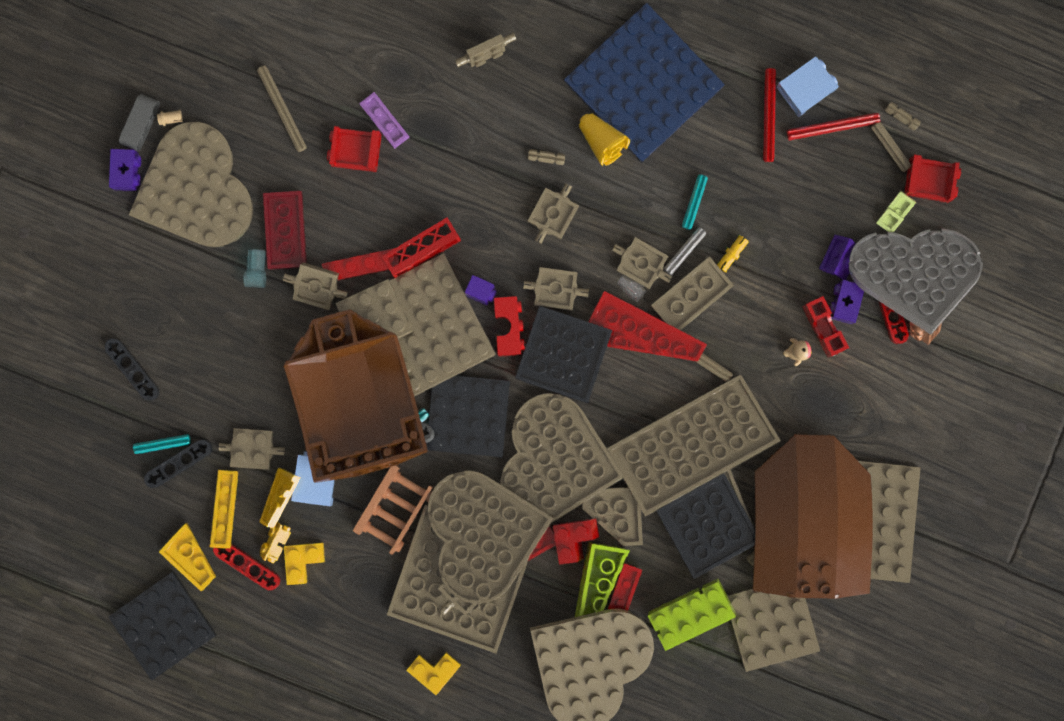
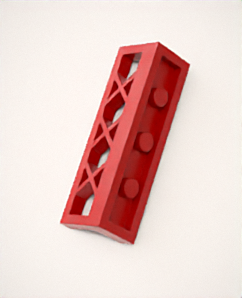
[382,217,461,278]

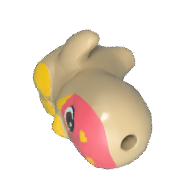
[784,338,811,366]

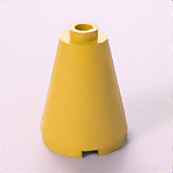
[579,113,630,166]

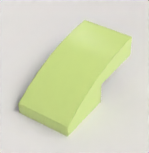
[876,190,916,232]

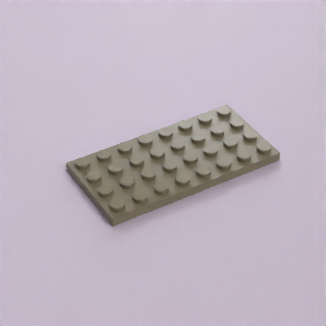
[607,375,781,516]

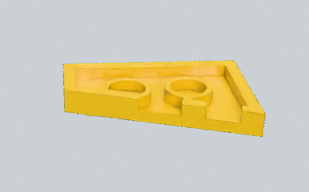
[260,468,301,529]
[159,523,216,591]

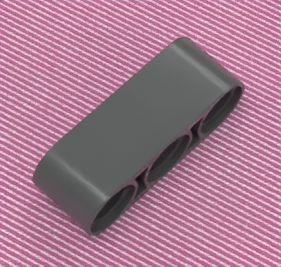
[119,94,160,151]

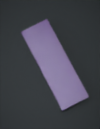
[359,92,409,149]

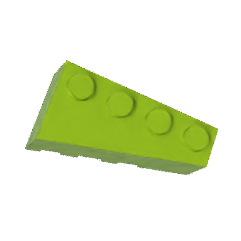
[575,542,630,617]

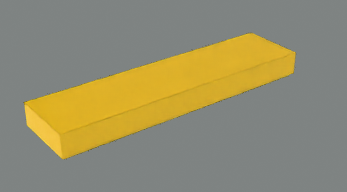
[210,470,238,549]

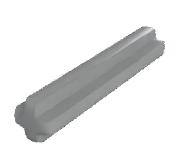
[664,227,706,275]

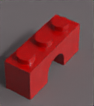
[494,296,525,357]
[802,296,849,358]

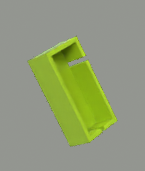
[648,578,736,651]

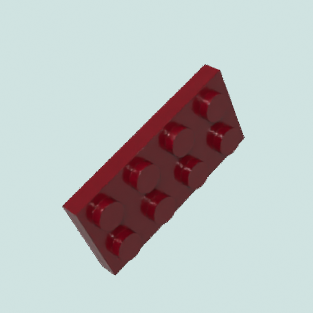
[263,191,307,270]

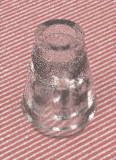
[617,275,646,302]

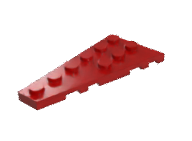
[588,291,707,361]

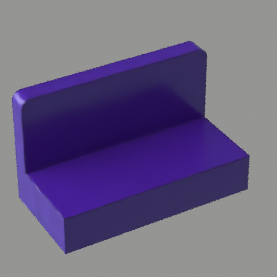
[819,235,856,280]

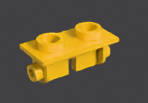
[260,521,291,563]

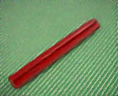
[763,68,776,162]
[787,113,880,140]

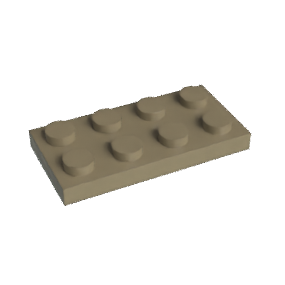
[651,257,734,330]

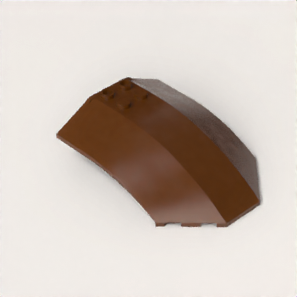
[283,309,428,483]
[753,434,873,599]

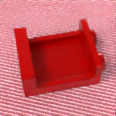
[327,126,382,172]
[904,154,961,203]

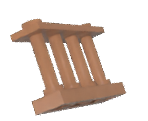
[353,465,433,555]

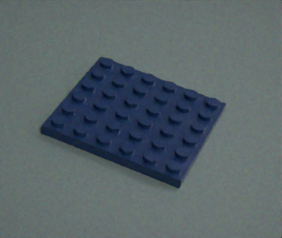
[564,3,725,163]

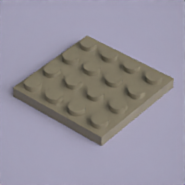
[727,588,820,672]

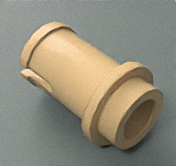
[157,110,183,126]

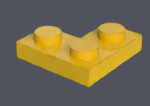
[284,543,325,585]
[406,652,461,695]

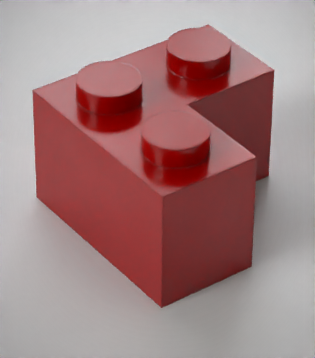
[553,518,599,564]

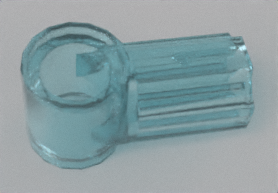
[244,249,266,288]

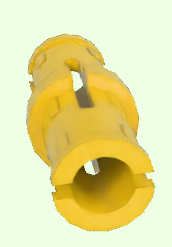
[717,235,749,273]

